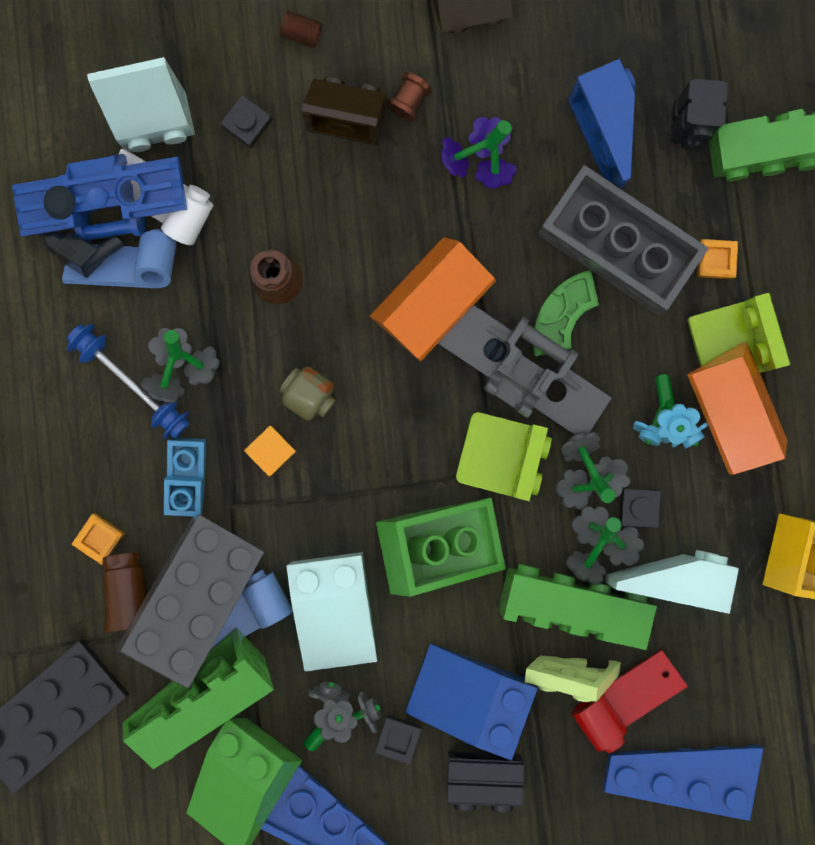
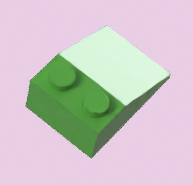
[376,498,506,597]
[186,718,302,845]

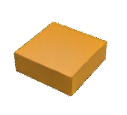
[697,239,738,279]
[244,425,297,477]
[71,513,125,565]

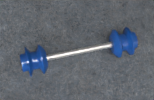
[67,324,190,440]

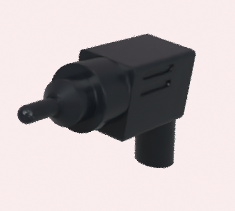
[38,232,124,278]

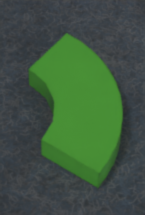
[533,270,599,357]

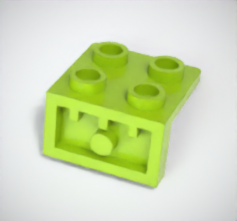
[687,293,790,373]

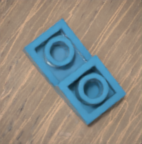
[164,437,206,517]

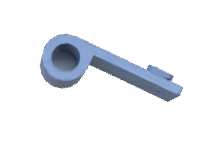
[62,229,177,288]
[211,569,293,648]

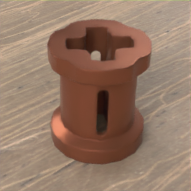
[386,72,432,122]

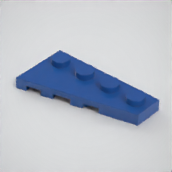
[602,744,763,821]
[261,765,390,845]

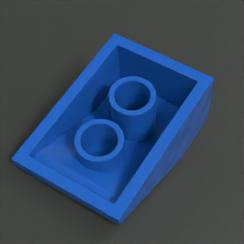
[568,59,636,190]
[405,643,537,760]

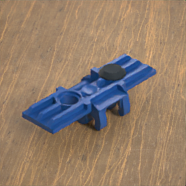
[12,154,187,244]

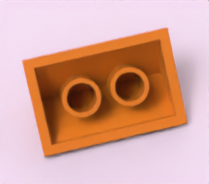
[370,237,496,362]
[687,342,788,475]

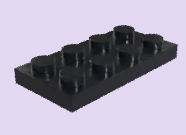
[0,639,129,794]

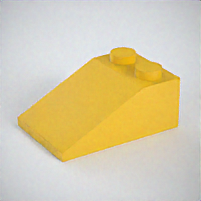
[762,513,815,599]

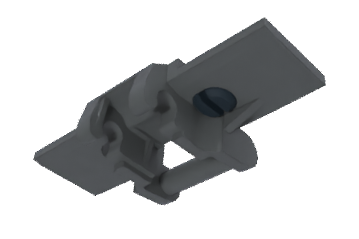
[438,305,612,435]

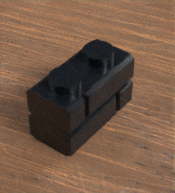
[670,79,728,150]
[446,751,524,813]

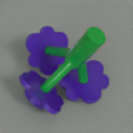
[441,117,517,188]

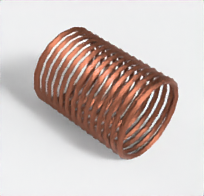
[279,10,322,48]

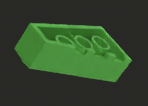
[708,109,815,181]
[498,563,657,650]
[123,627,274,770]

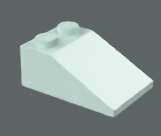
[87,57,195,152]
[603,550,739,614]
[287,552,377,671]

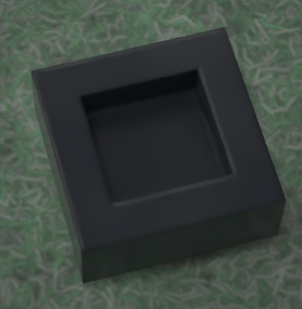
[220,95,273,149]
[620,488,661,528]
[375,715,422,765]

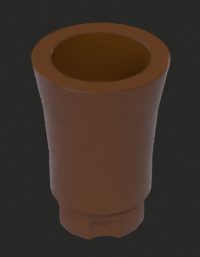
[250,250,303,304]
[102,552,148,633]

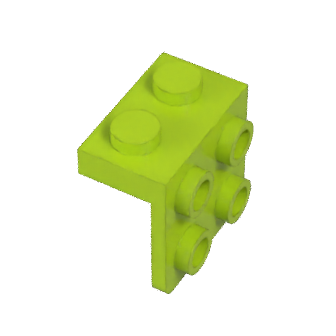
[456,412,552,501]

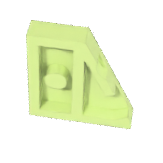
[525,655,621,702]

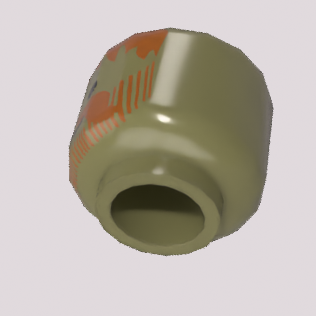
[279,366,336,421]

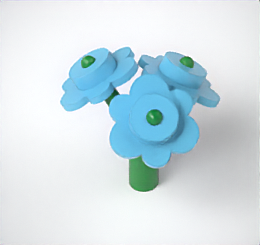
[633,374,708,448]

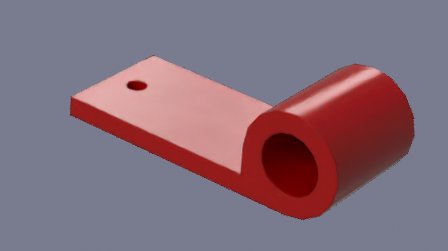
[571,648,688,753]

